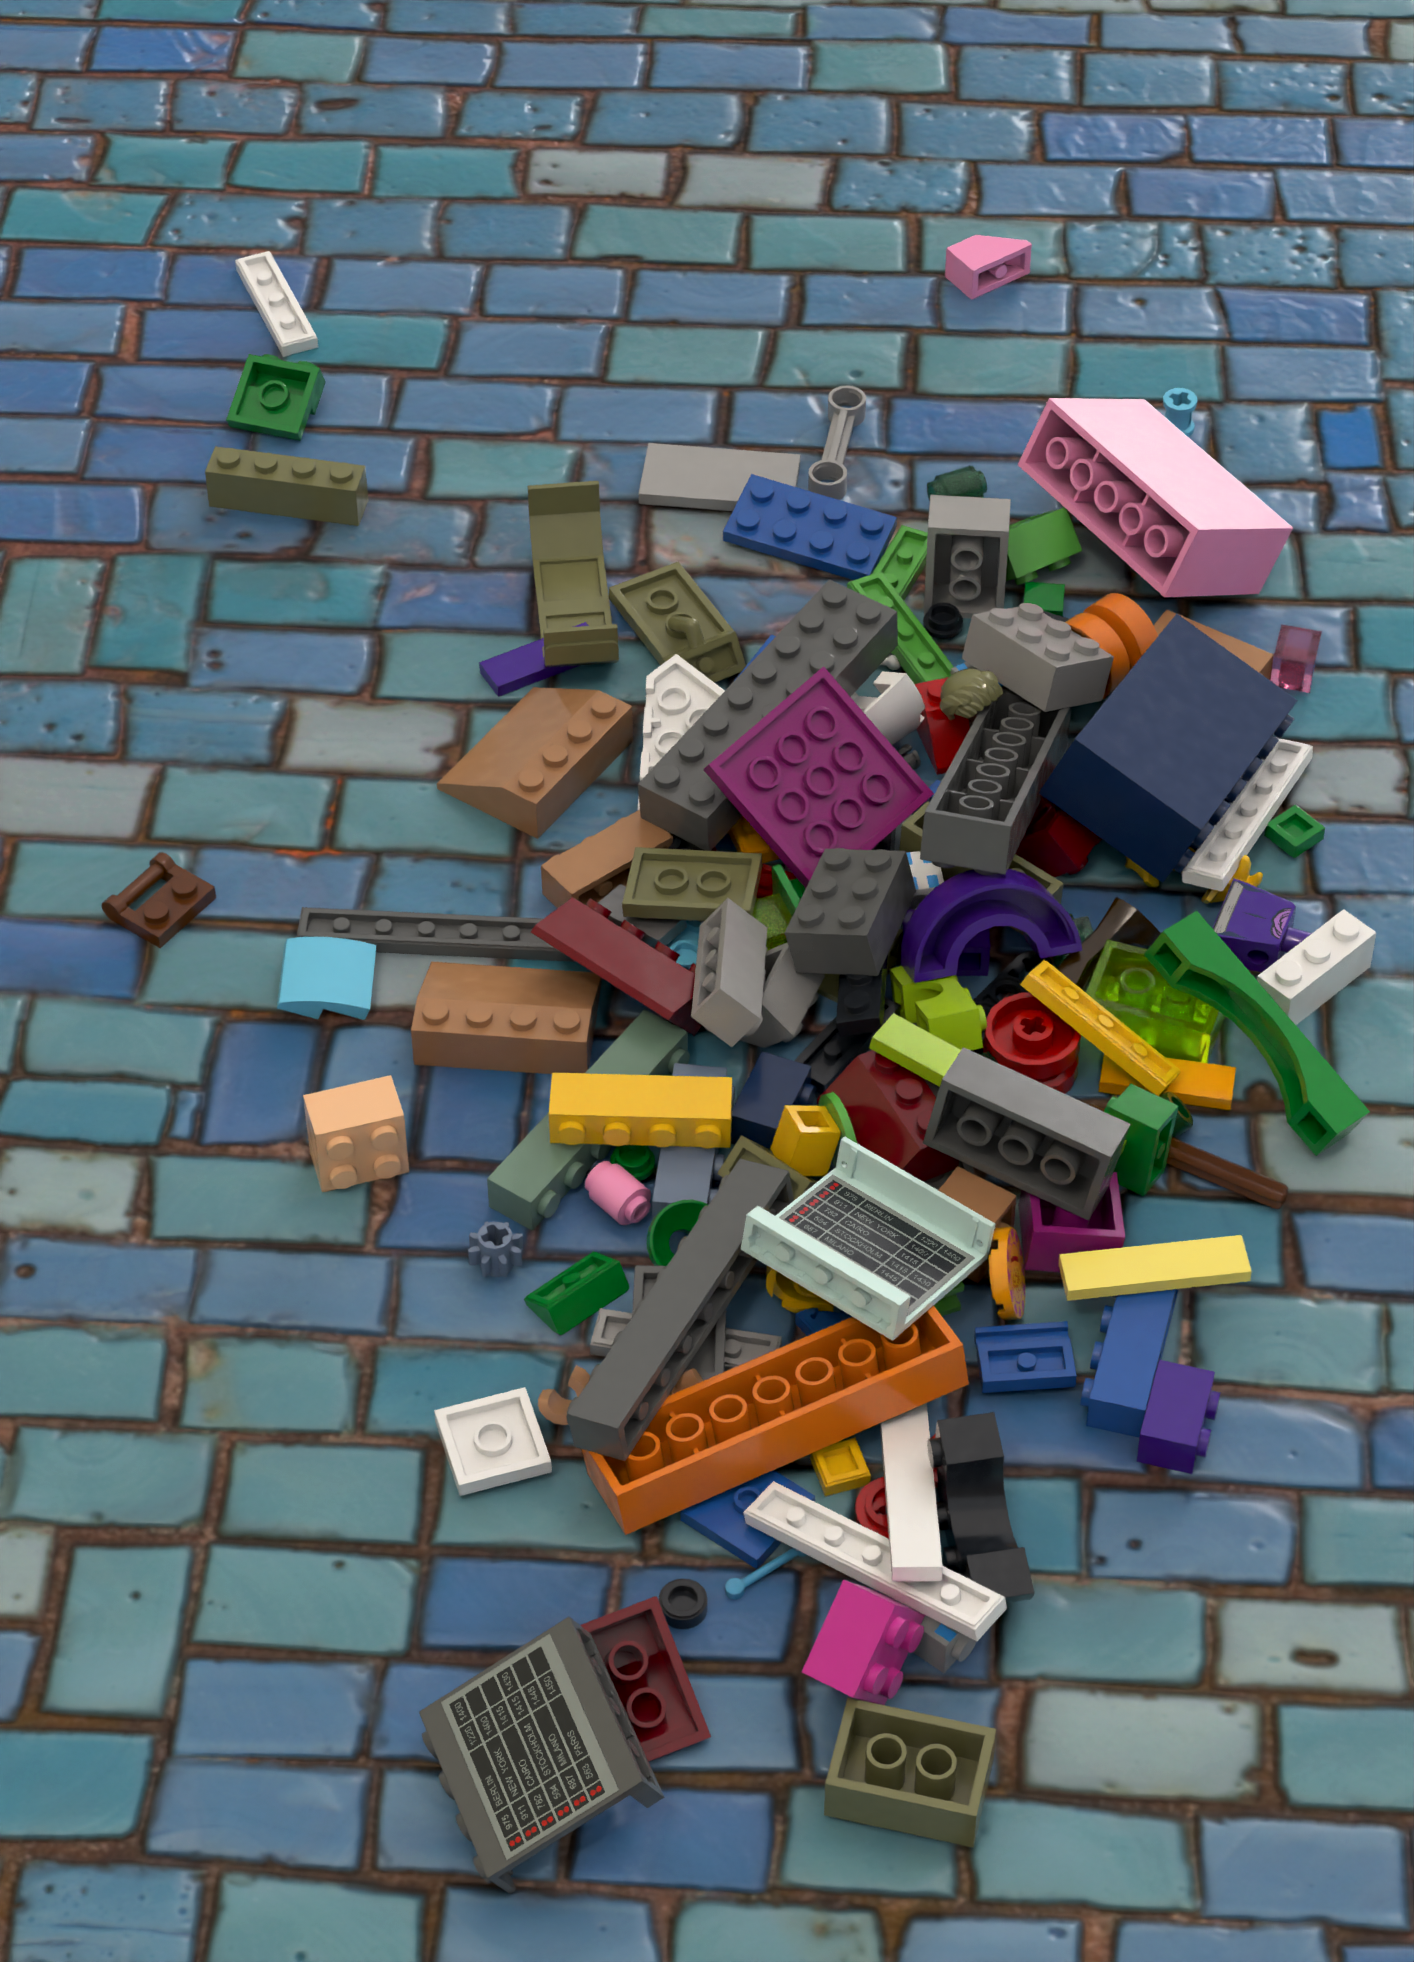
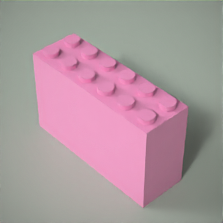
[1018,398,1293,597]

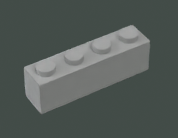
[691,898,767,1047]

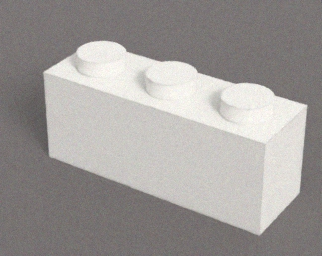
[1257,909,1376,1025]

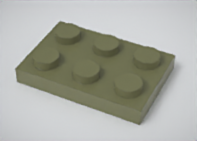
[609,561,734,665]
[622,847,763,921]

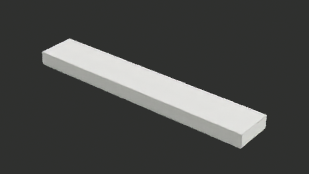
[1182,738,1313,891]
[880,1403,943,1582]
[743,1481,1007,1641]

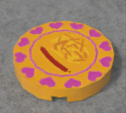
[989,1227,1026,1320]

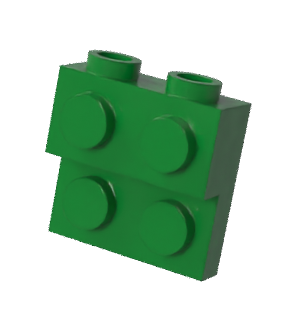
[226,354,326,441]

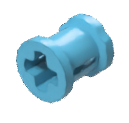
[1163,388,1197,437]

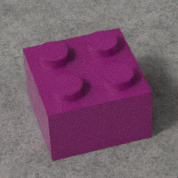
[1018,1172,1125,1272]

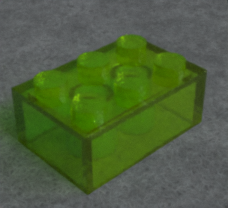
[1081,939,1225,1063]

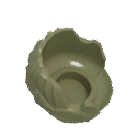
[940,668,1003,720]

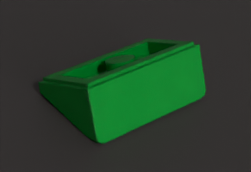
[524,1251,629,1335]

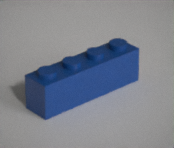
[1080,1289,1179,1438]

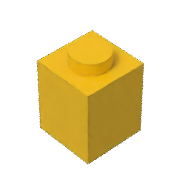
[770,1105,841,1177]

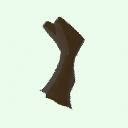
[1056,897,1161,992]

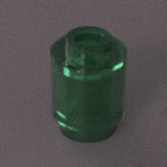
[927,465,987,501]

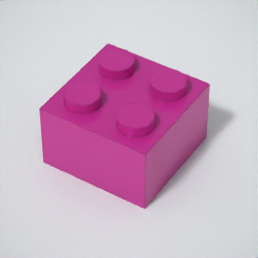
[802,1580,925,1705]

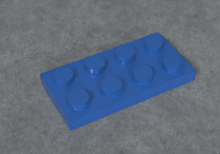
[723,474,897,580]

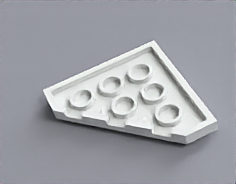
[638,654,725,838]

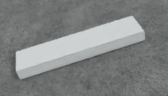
[235,251,318,357]

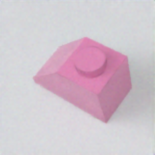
[945,235,1032,300]

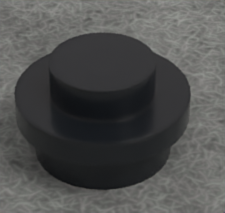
[923,602,963,639]

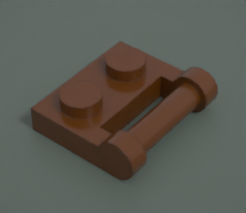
[101,852,216,948]

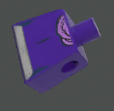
[1213,879,1312,972]

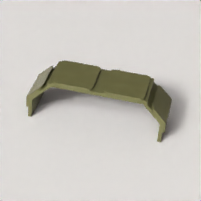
[527,481,619,667]

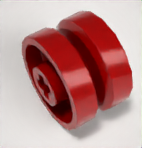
[982,992,1081,1094]

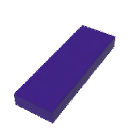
[479,622,588,697]

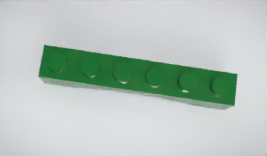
[1144,911,1370,1156]

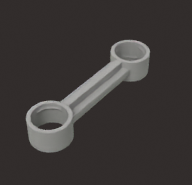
[808,385,866,500]

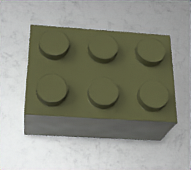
[824,1698,997,1848]

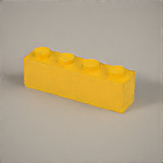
[549,1073,732,1149]

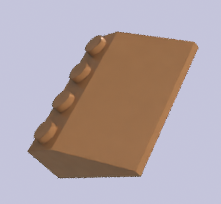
[437,687,633,839]
[411,961,602,1074]

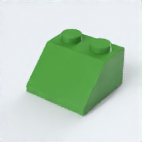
[1006,507,1082,585]

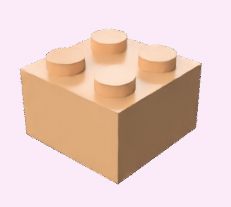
[303,1075,409,1193]

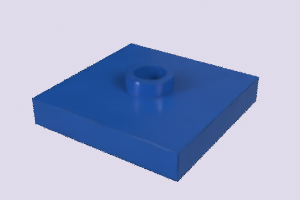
[680,1470,815,1569]

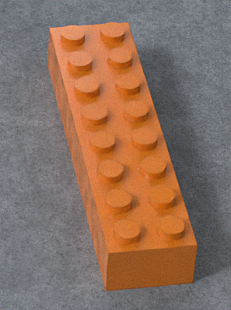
[582,1305,969,1535]

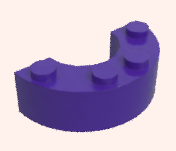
[901,869,1082,983]

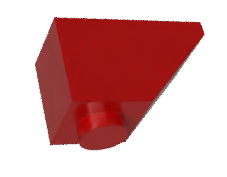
[915,677,970,775]

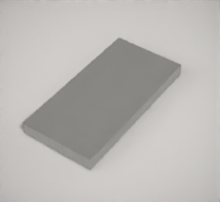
[638,443,801,511]

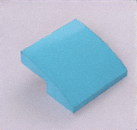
[277,937,377,1020]

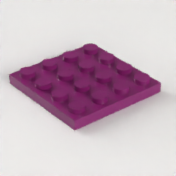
[703,666,934,888]

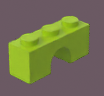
[889,966,987,1051]

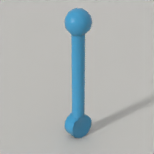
[725,1548,808,1600]

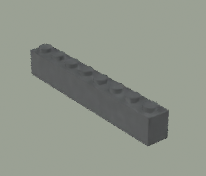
[566,1159,794,1461]

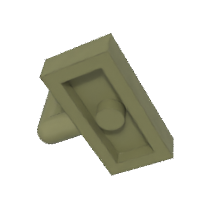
[659,615,746,683]

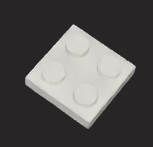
[434,1387,552,1496]

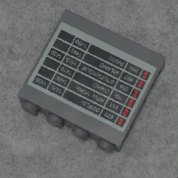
[419,1617,665,1894]

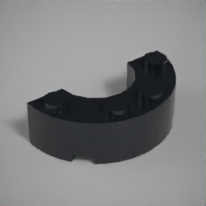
[927,1412,1034,1603]

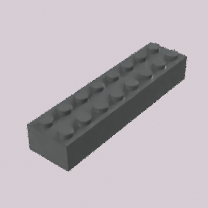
[638,579,898,851]
[920,689,1072,875]

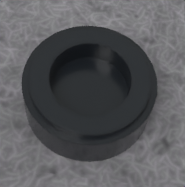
[659,1579,708,1629]

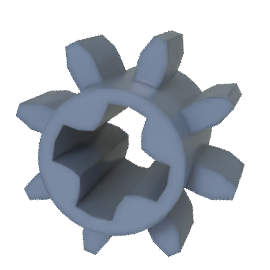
[468,1221,524,1277]

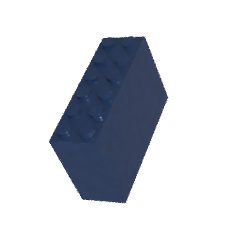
[1039,613,1298,883]

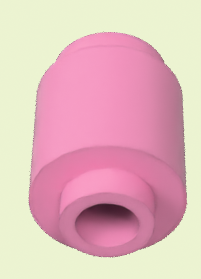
[585,1161,651,1225]

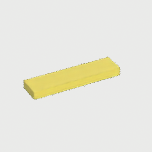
[1058,1235,1252,1301]

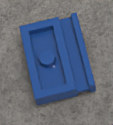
[974,1321,1077,1393]

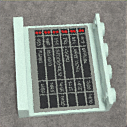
[741,1137,996,1341]

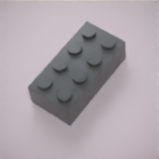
[923,1047,1131,1221]

